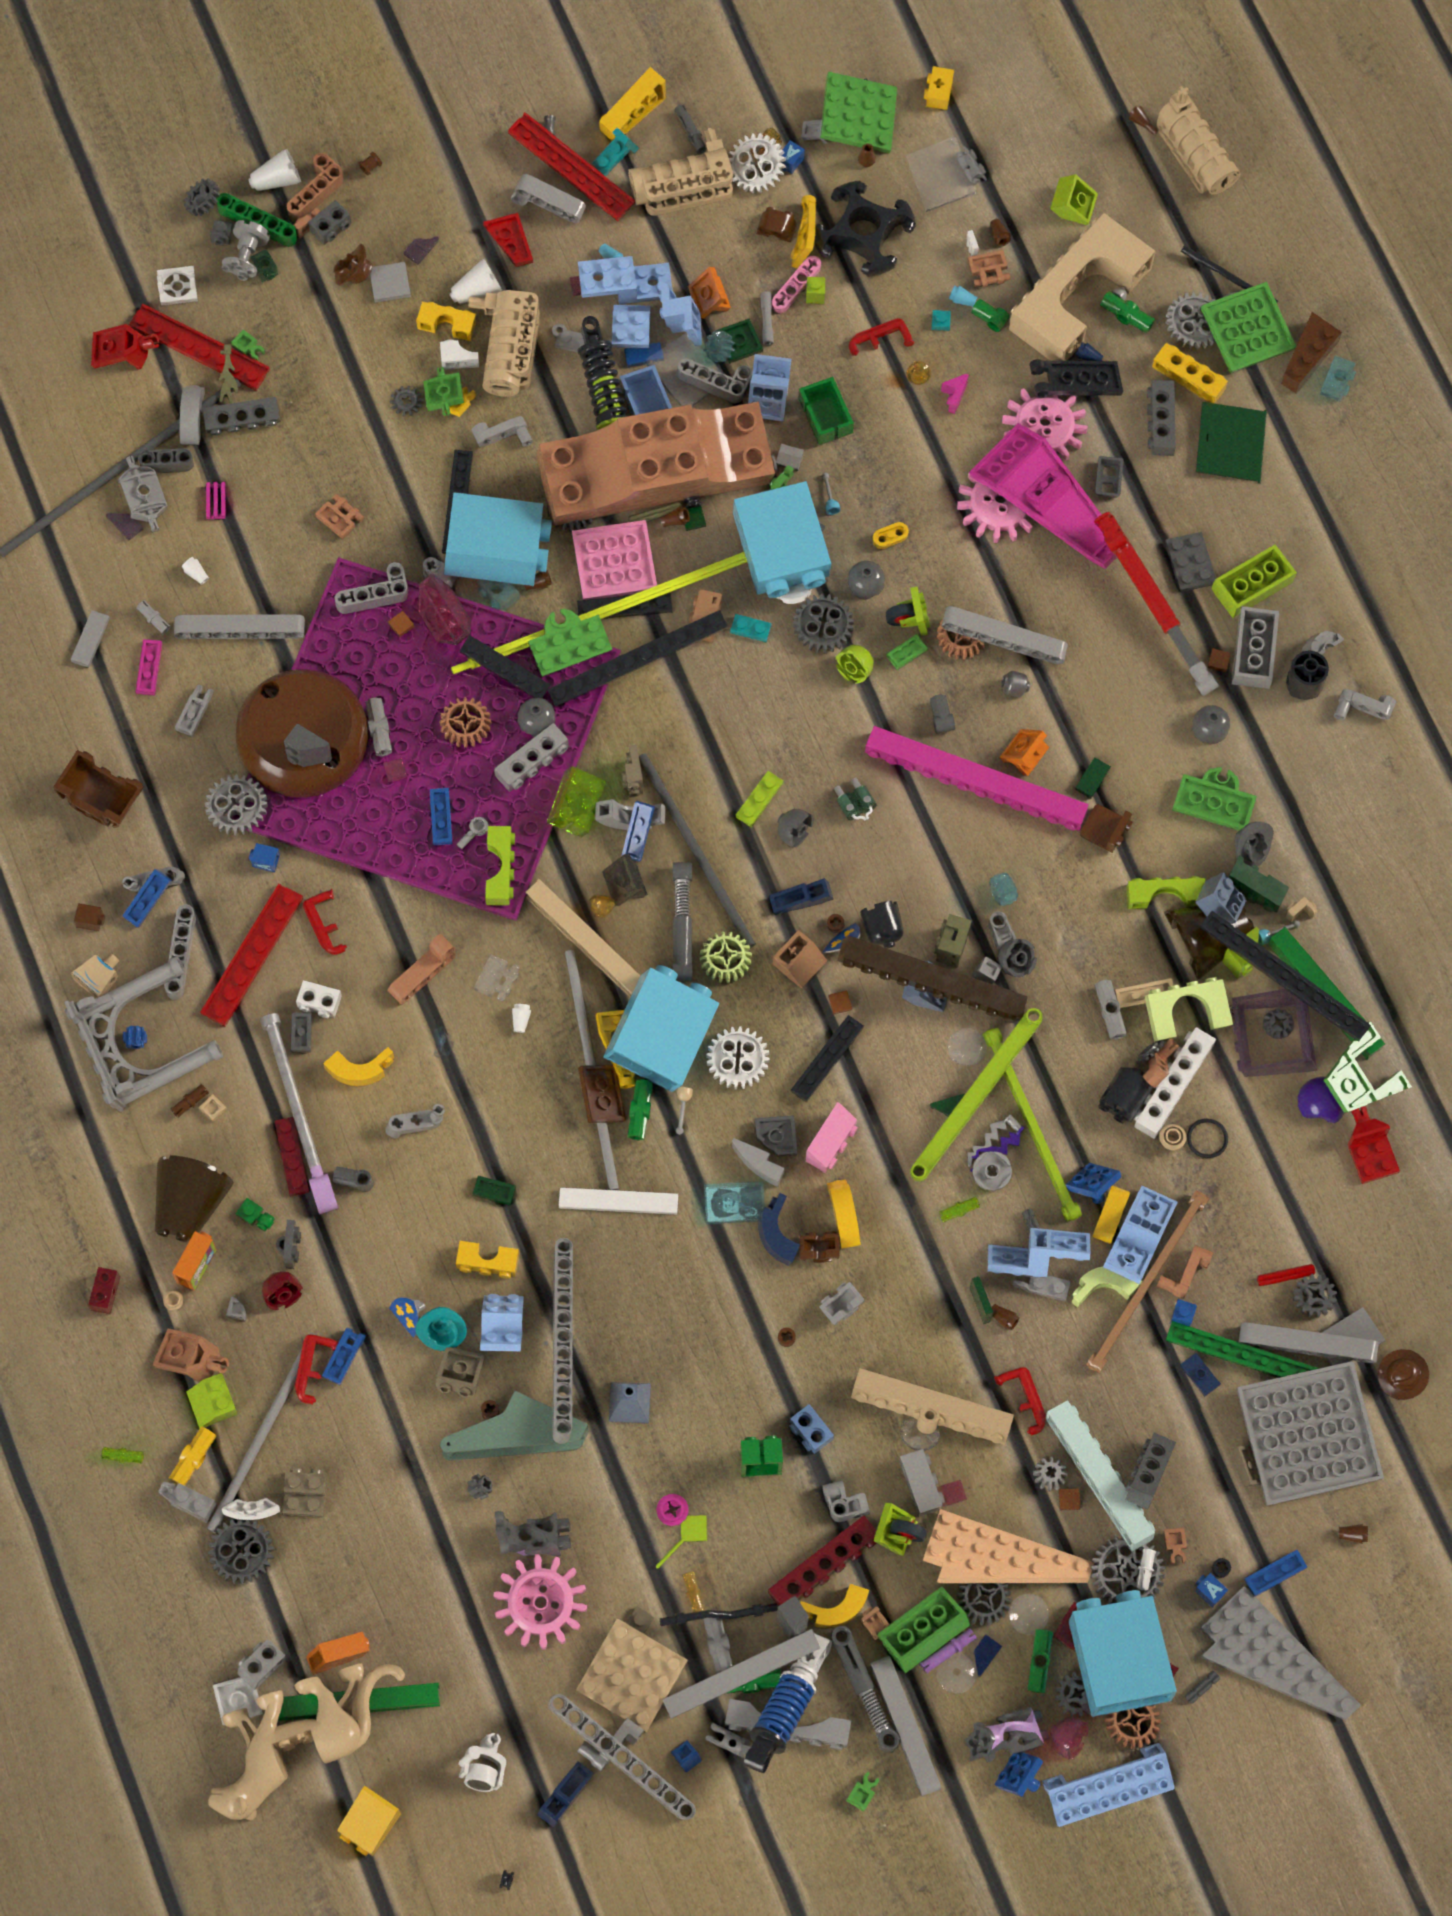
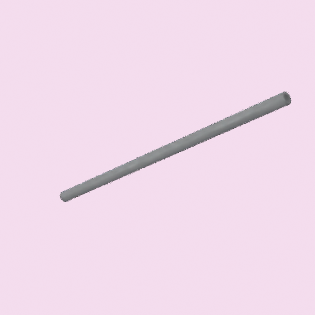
[565,950,619,1191]

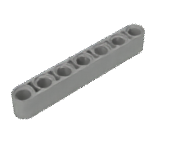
[942,606,1068,664]
[174,614,305,639]
[1238,1323,1379,1363]
[870,1656,941,1796]

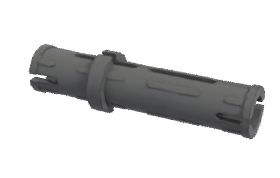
[674,104,706,154]

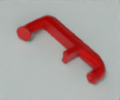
[848,318,914,356]
[303,889,347,955]
[295,1334,339,1405]
[994,1367,1046,1436]

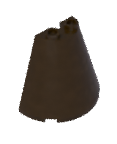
[1164,906,1254,980]
[155,1155,234,1242]

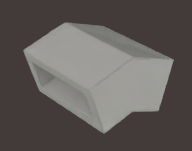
[776,444,804,471]

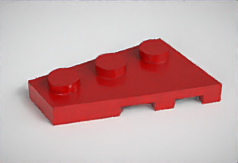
[483,213,533,267]

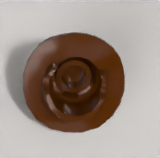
[333,244,372,286]
[1378,1349,1430,1400]

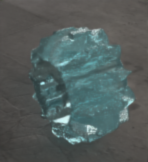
[703,331,735,362]
[989,872,1018,906]

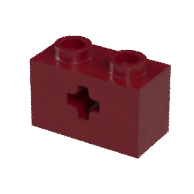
[88,1267,120,1315]

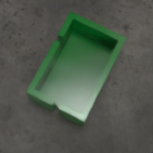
[798,377,854,445]
[740,1436,783,1477]

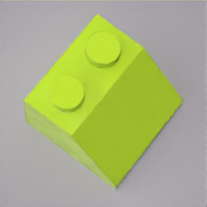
[1050,174,1098,225]
[1222,927,1259,979]
[186,1373,238,1428]

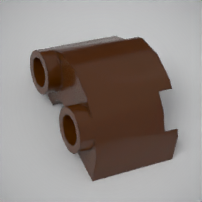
[756,207,797,243]
[800,1231,840,1263]

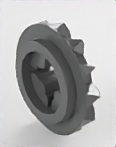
[1263,1008,1294,1039]

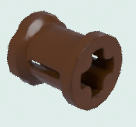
[358,152,382,176]
[481,1400,500,1420]

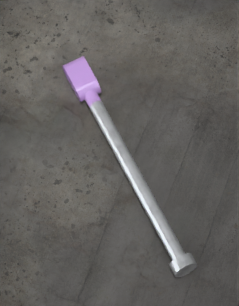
[260,1013,338,1214]

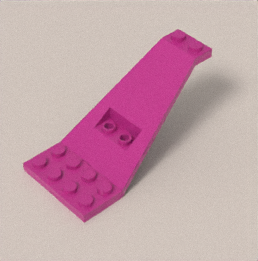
[969,423,1117,569]

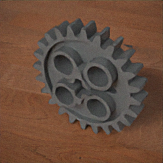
[793,594,854,653]
[208,1519,275,1585]

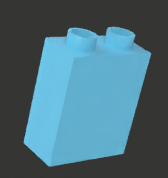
[733,481,831,598]
[444,493,552,586]
[603,965,719,1092]
[1069,1590,1177,1717]

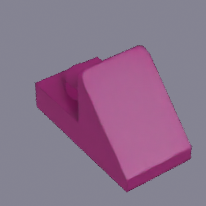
[941,374,969,414]

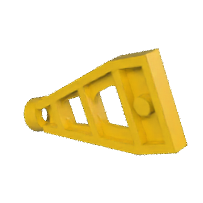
[791,195,816,269]
[595,1010,635,1089]

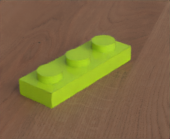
[736,771,784,827]

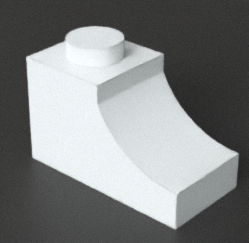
[440,339,479,370]

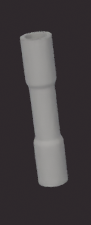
[760,292,774,346]

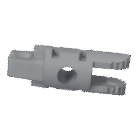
[705,1723,751,1758]

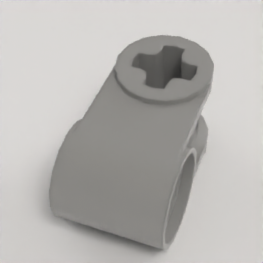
[423,557,457,590]
[988,911,1016,951]

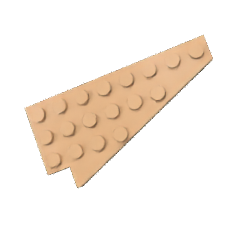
[923,1509,1094,1583]

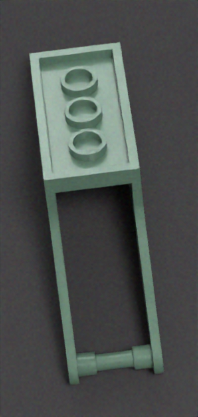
[440,1391,589,1461]

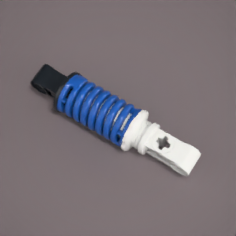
[743,1634,832,1774]

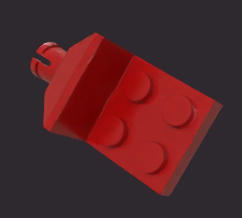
[91,324,159,370]
[1347,1106,1400,1184]

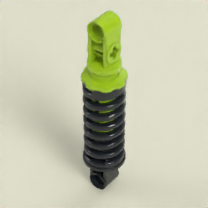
[578,316,628,430]

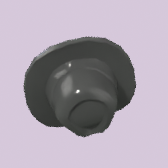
[1235,822,1274,867]

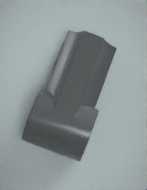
[930,694,955,734]
[333,1166,374,1192]

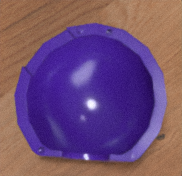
[1298,1076,1345,1123]

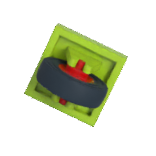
[886,586,931,636]
[874,1503,927,1556]

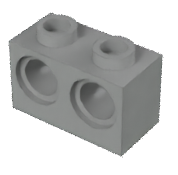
[238,1639,285,1690]

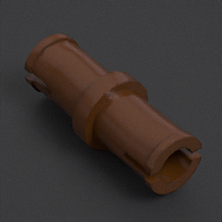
[170,1084,209,1118]

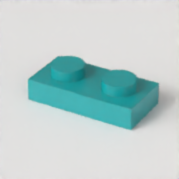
[730,614,772,643]

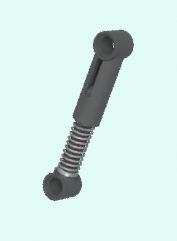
[673,862,692,982]
[831,1626,899,1753]

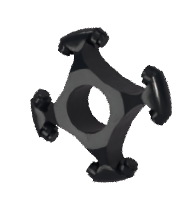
[814,181,916,277]

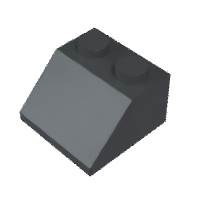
[284,724,332,767]

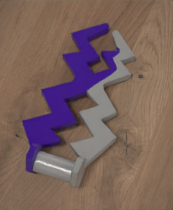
[967,1114,1025,1172]

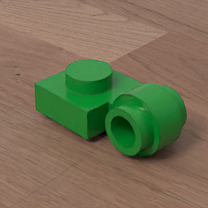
[235,1198,275,1232]

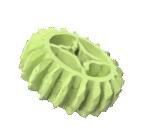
[700,931,752,983]

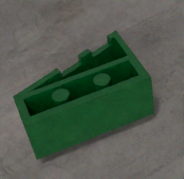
[1228,855,1289,913]

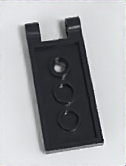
[1029,359,1123,398]

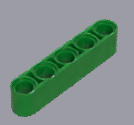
[216,193,297,247]

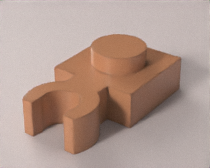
[294,208,321,238]
[1163,1528,1187,1565]

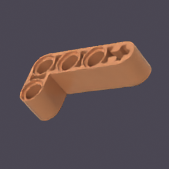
[287,153,343,222]
[387,934,456,1005]

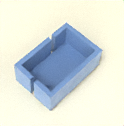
[620,365,672,416]

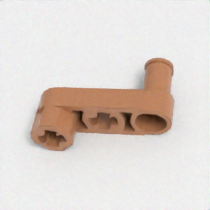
[1143,1038,1179,1088]
[1157,1245,1213,1300]

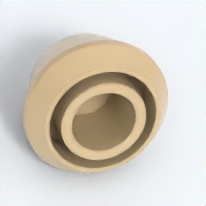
[1159,1124,1186,1150]

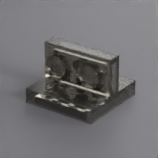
[602,854,648,906]

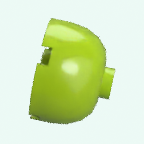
[835,645,874,683]

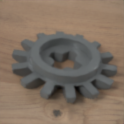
[390,386,423,416]
[1136,1040,1164,1064]

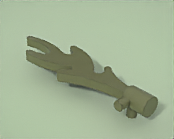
[218,344,238,404]

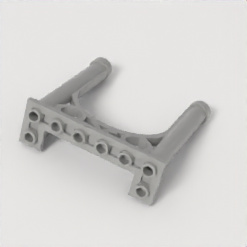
[64,956,223,1112]

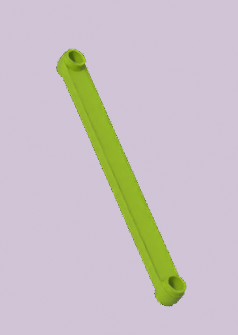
[910,1008,1043,1182]
[983,1027,1082,1222]

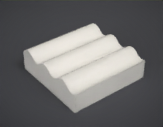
[966,230,979,257]

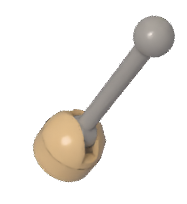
[676,1087,693,1135]

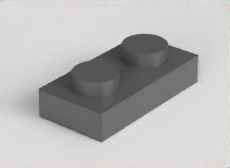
[291,1013,312,1052]

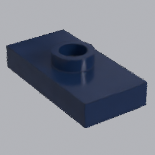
[1180,1353,1221,1397]

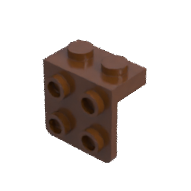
[1080,804,1133,853]

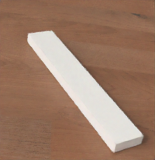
[559,1188,678,1215]

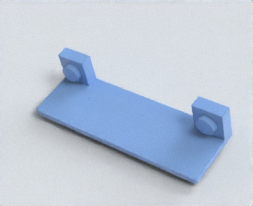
[1042,1743,1174,1827]

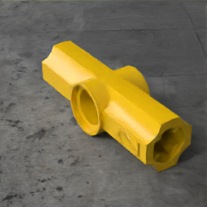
[169,1426,216,1486]

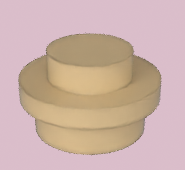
[163,1291,183,1311]

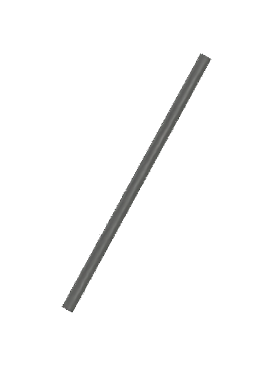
[639,753,756,948]

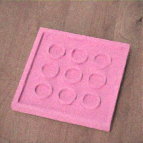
[572,520,657,600]

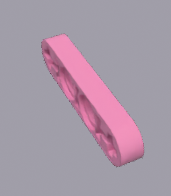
[772,256,821,313]

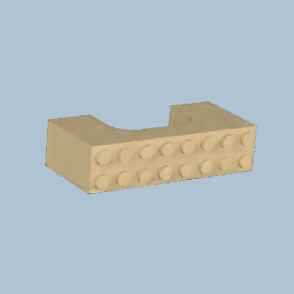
[1009,213,1156,361]

